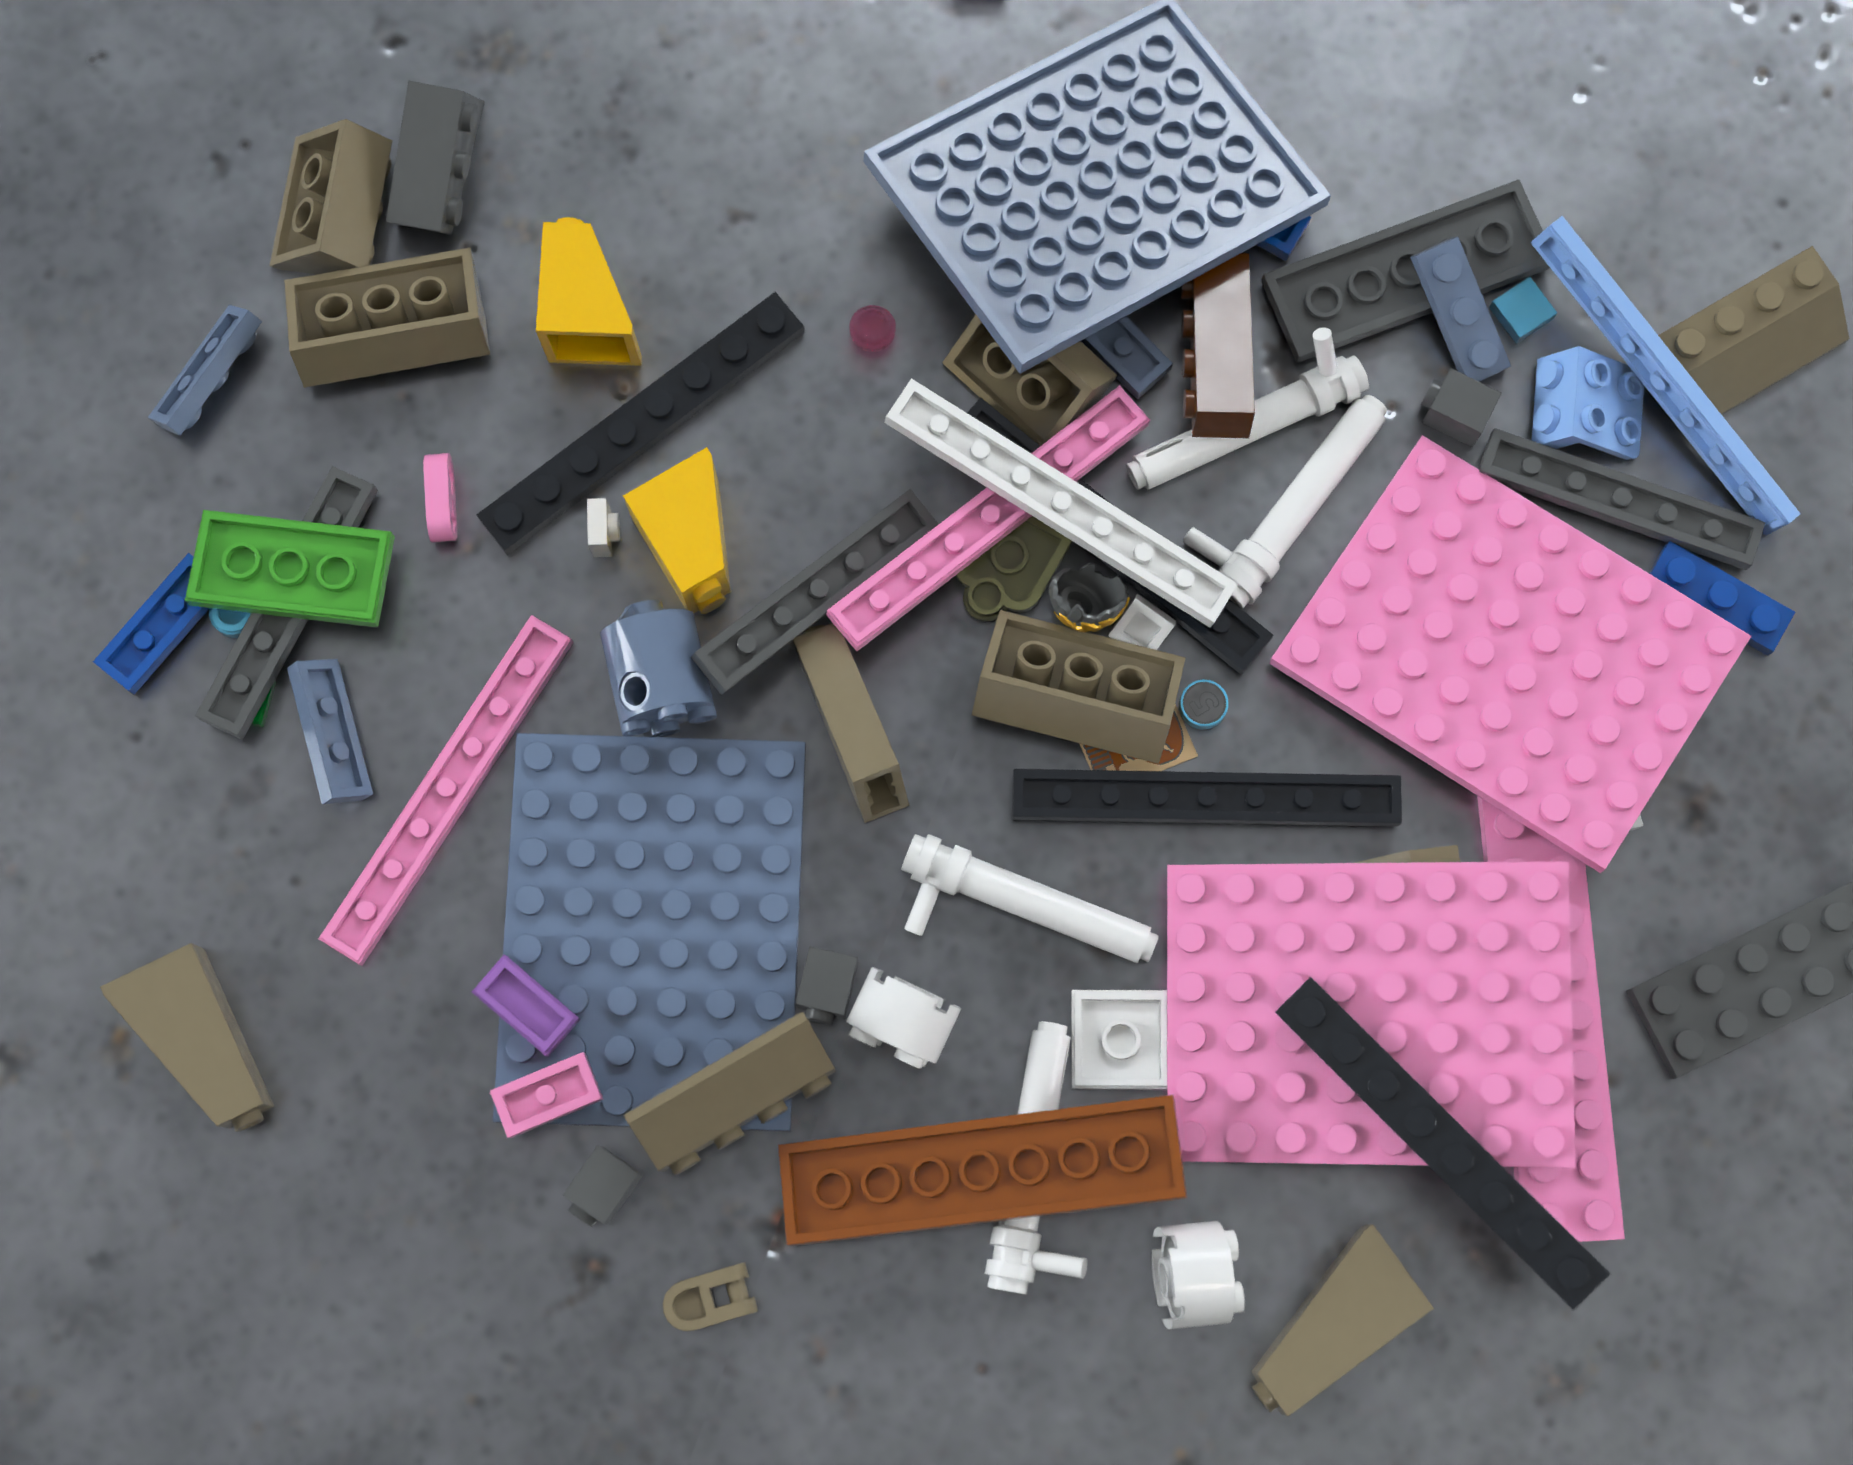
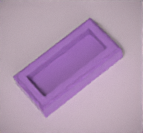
[472,954,581,1057]

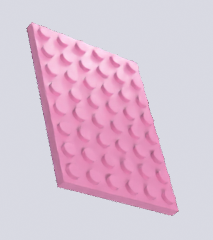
[1269,435,1751,873]
[1167,861,1576,1168]

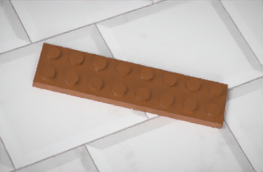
[778,1095,1187,1246]

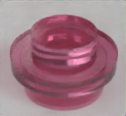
[849,305,896,352]

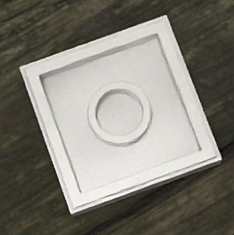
[1071,990,1167,1090]

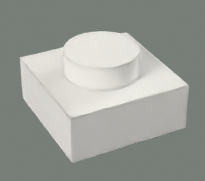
[587,498,620,557]
[1108,594,1176,650]

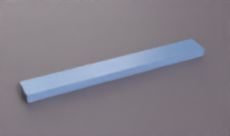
[1531,216,1800,536]

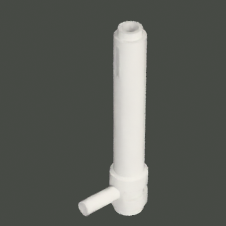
[1126,328,1369,490]
[1183,395,1387,610]
[901,834,1159,963]
[984,1021,1087,1295]

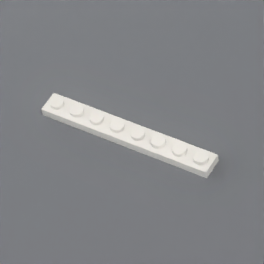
[884,378,1238,628]

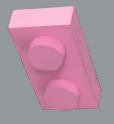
[490,1052,604,1138]

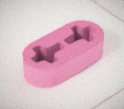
[423,453,457,543]

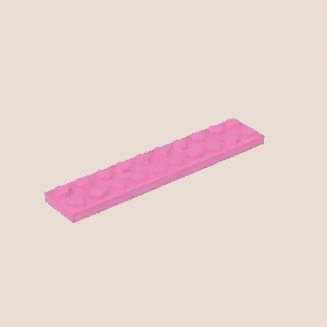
[1477,796,1625,1242]

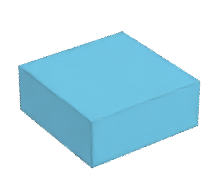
[1489,277,1557,344]

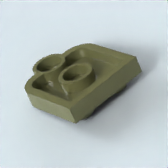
[956,516,1073,622]

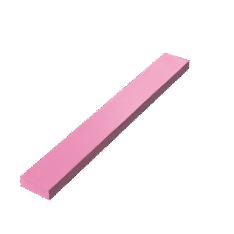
[826,385,1150,651]
[318,615,574,966]

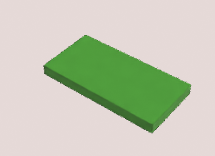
[185,510,395,628]

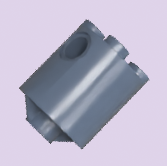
[600,600,717,737]

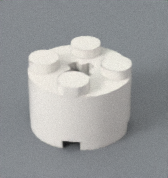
[847,967,961,1069]
[1152,1221,1245,1329]

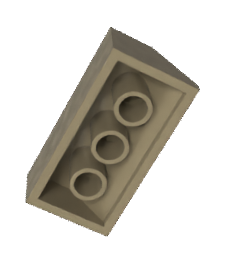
[1658,246,1850,415]
[284,248,490,388]
[972,610,1186,764]
[624,1011,836,1175]

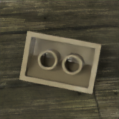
[270,119,393,275]
[942,315,1118,446]

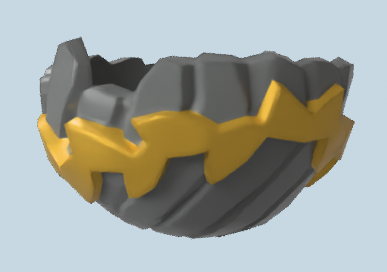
[1048,563,1130,632]

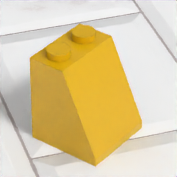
[536,217,642,366]
[623,447,731,614]

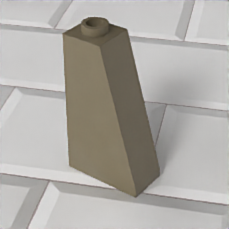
[793,623,909,823]
[100,943,275,1132]
[1251,1224,1434,1417]

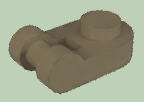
[663,1262,758,1331]

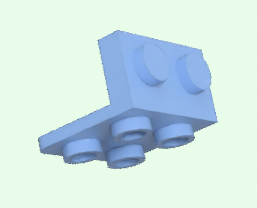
[1531,346,1644,460]

